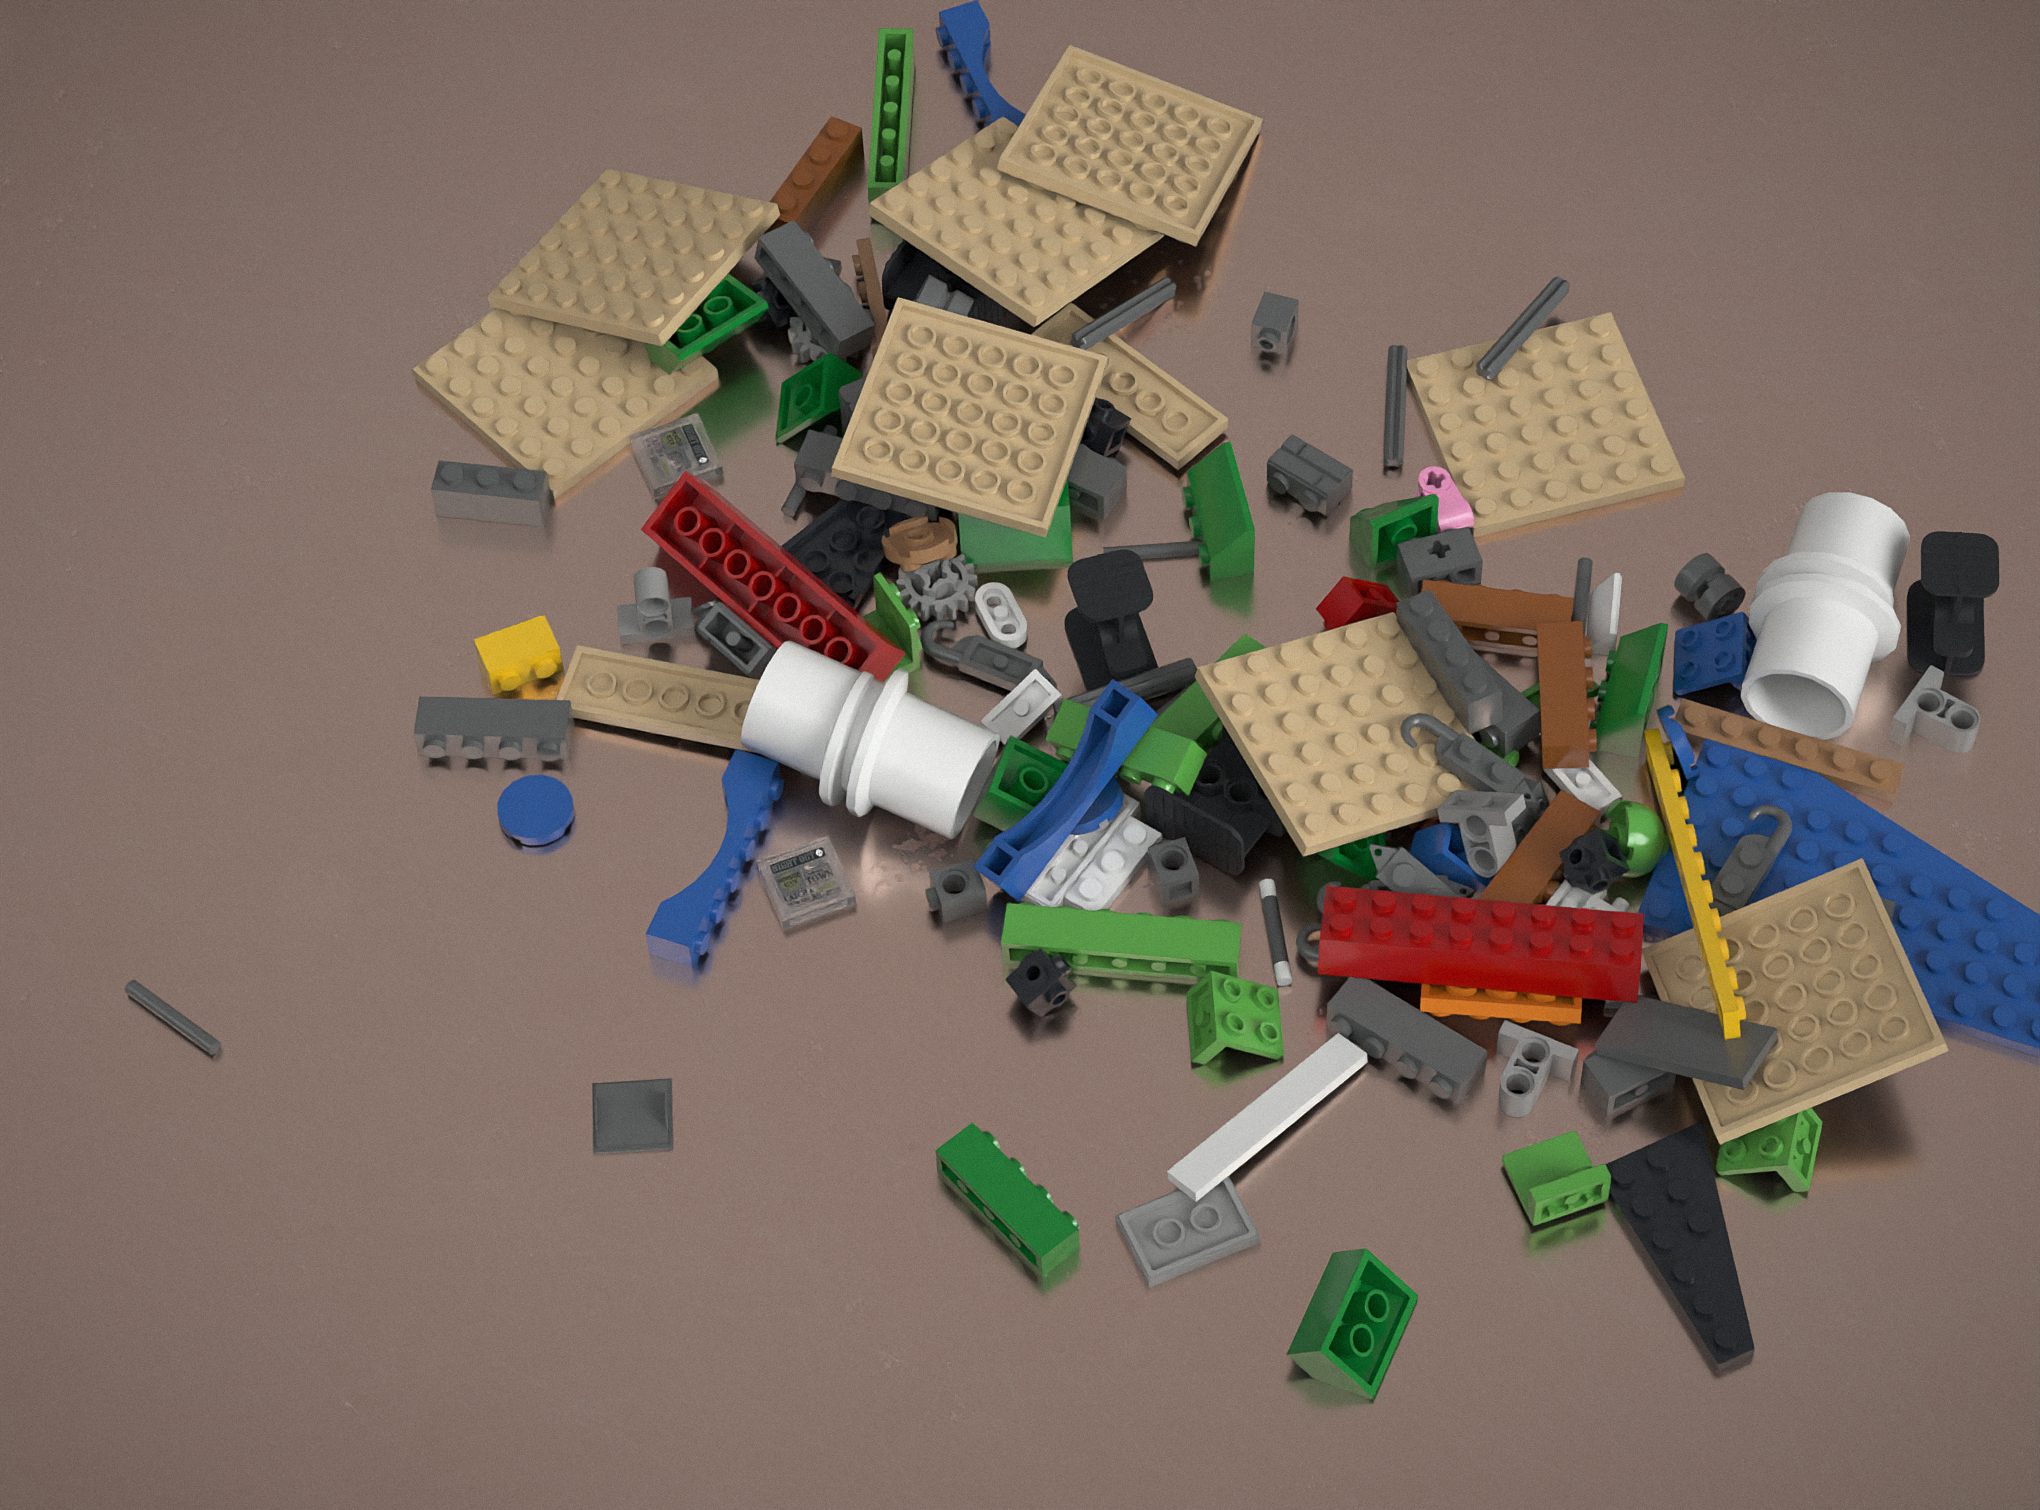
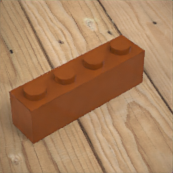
[764,116,864,234]
[1421,580,1574,653]
[1537,621,1597,769]
[1478,790,1602,905]

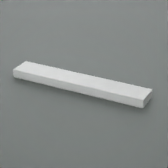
[1167,1033,1368,1202]

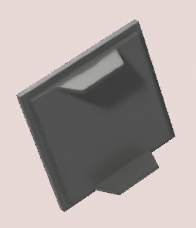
[592,1078,673,1155]

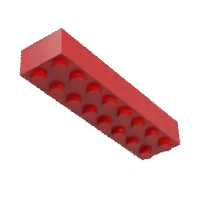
[641,471,906,682]
[1318,886,1644,1003]

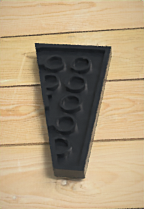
[782,499,913,609]
[1605,1121,1755,1373]

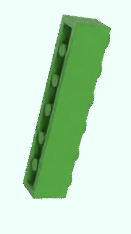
[867,28,915,204]
[1001,902,1242,981]

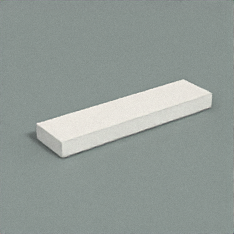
[1021,793,1140,907]

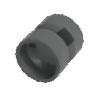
[913,275,974,317]
[1674,553,1746,621]

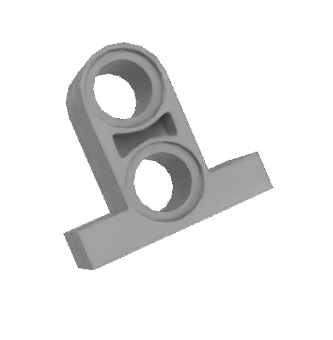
[617,567,696,645]
[1889,665,1980,753]
[1437,790,1526,877]
[1496,1020,1579,1118]

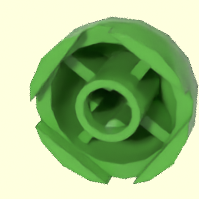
[1602,799,1669,879]

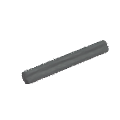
[1476,276,1570,380]
[1070,278,1177,350]
[1383,345,1408,467]
[1053,658,1197,716]

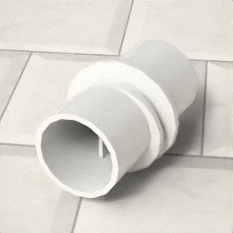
[1740,492,1910,740]
[740,641,1000,839]

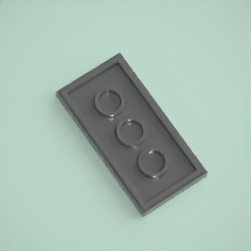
[1595,996,1778,1090]

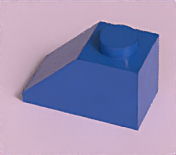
[1410,822,1498,893]

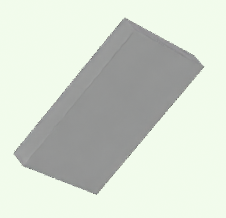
[1115,1176,1260,1288]

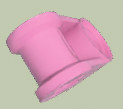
[1415,466,1474,534]

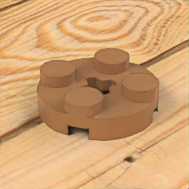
[882,516,958,571]

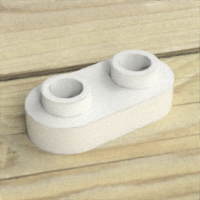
[975,582,1028,649]

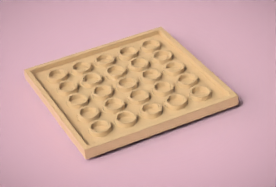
[997,45,1263,246]
[867,116,1165,327]
[487,169,780,346]
[831,297,1108,538]
[412,309,718,500]
[1407,312,1685,537]
[1195,612,1478,857]
[1642,858,1948,1144]

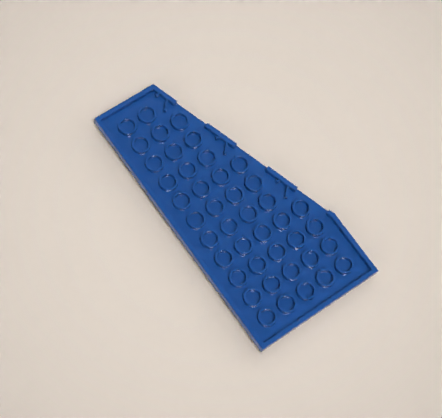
[1638,739,2040,1058]

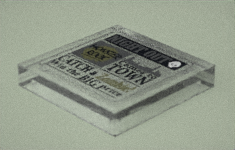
[629,413,724,497]
[756,836,856,928]

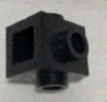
[751,275,795,328]
[1080,398,1132,457]
[1559,828,1630,895]
[1005,948,1077,1017]

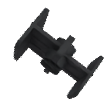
[882,239,1008,325]
[1907,531,2000,676]
[1064,549,1158,691]
[1144,725,1287,875]

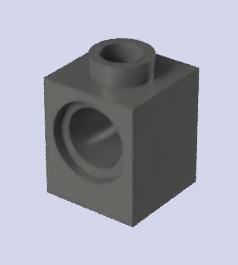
[1251,291,1299,355]
[1148,837,1199,906]
[925,859,987,924]

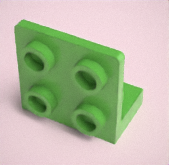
[863,573,922,682]
[1186,971,1284,1065]
[1715,1108,1823,1192]
[1502,1131,1611,1226]

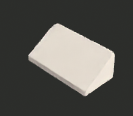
[1587,573,1622,655]

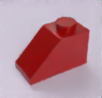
[1315,576,1400,630]

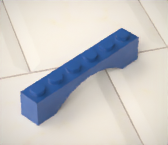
[935,0,1026,127]
[973,679,1158,902]
[646,749,784,967]

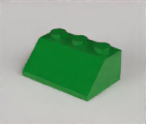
[645,274,769,375]
[1181,441,1255,581]
[958,478,1073,569]
[1589,623,1669,759]
[1286,1248,1419,1399]

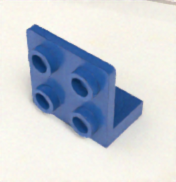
[1673,611,1757,695]

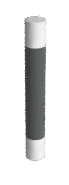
[1259,879,1293,986]

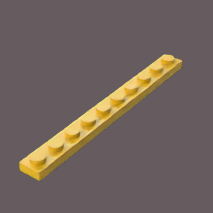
[1644,728,1746,1040]

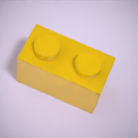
[473,615,564,695]

